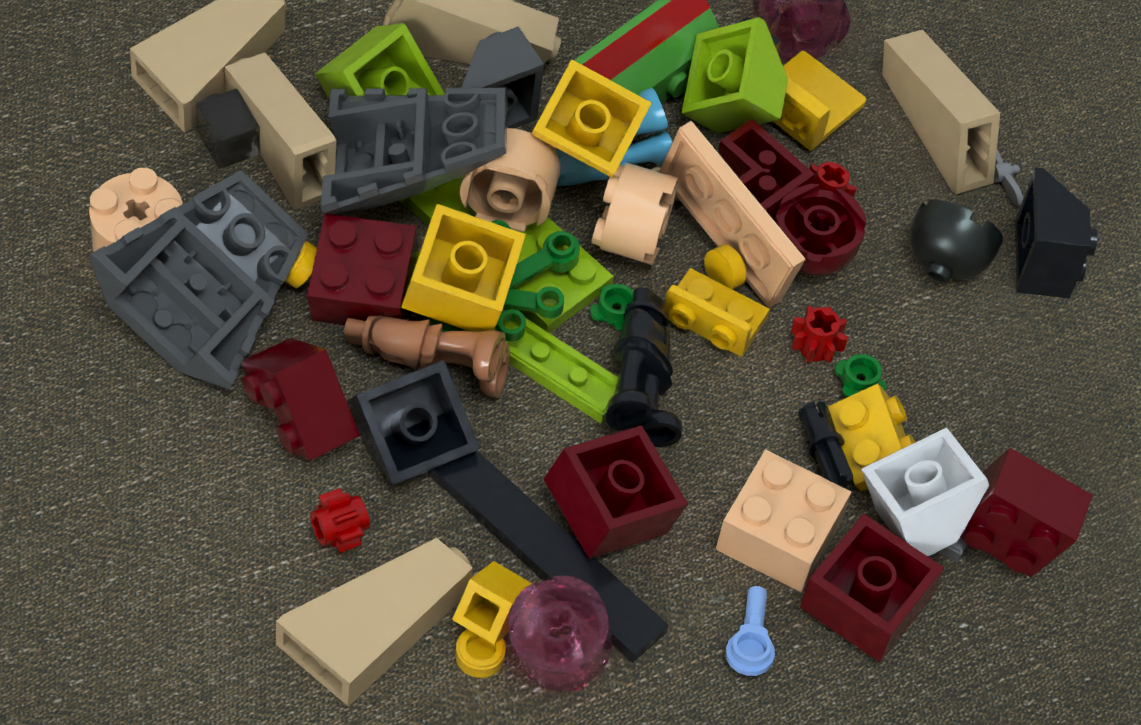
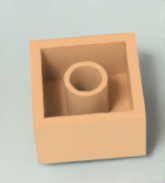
[716,449,852,593]

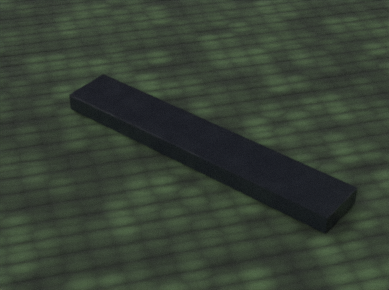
[428,451,669,663]

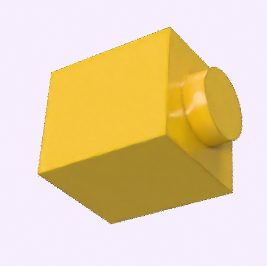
[452,561,535,645]

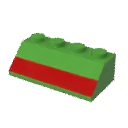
[568,0,720,104]

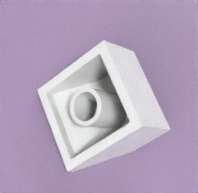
[861,428,989,556]

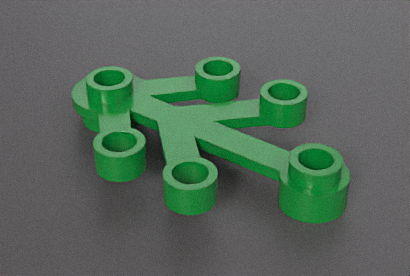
[423,220,580,342]

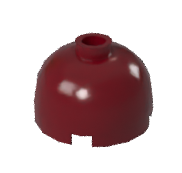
[774,184,866,276]

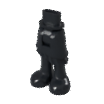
[605,287,682,447]

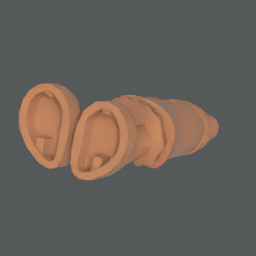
[344,315,510,399]

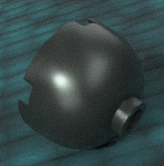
[910,199,1003,283]

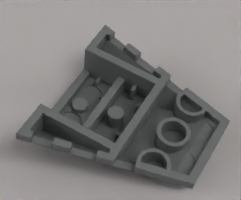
[321,88,507,216]
[88,170,309,389]

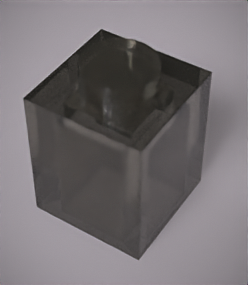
[196,88,260,169]

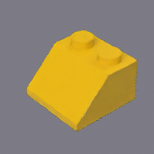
[531,59,652,178]

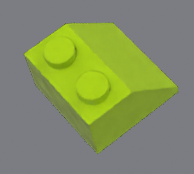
[681,17,788,134]
[315,23,445,99]

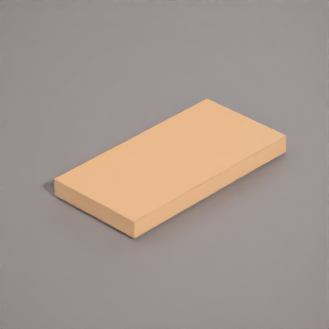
[659,121,806,308]

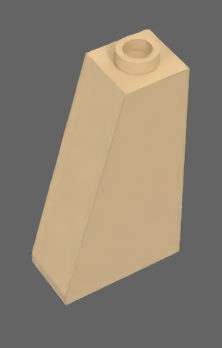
[130,0,287,133]
[383,0,561,64]
[882,29,1000,195]
[225,52,337,210]
[276,538,473,707]

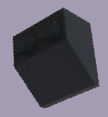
[1015,167,1097,298]
[347,360,480,485]

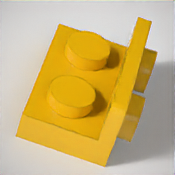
[663,268,770,357]

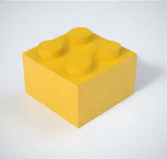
[401,204,526,332]

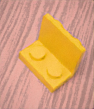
[773,51,866,151]

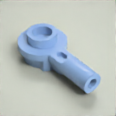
[725,586,775,676]

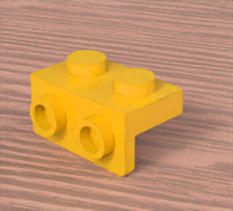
[828,384,916,492]

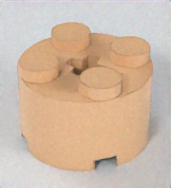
[460,128,561,232]
[591,162,679,265]
[89,168,183,252]

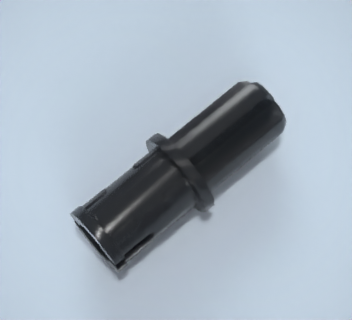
[798,401,853,487]

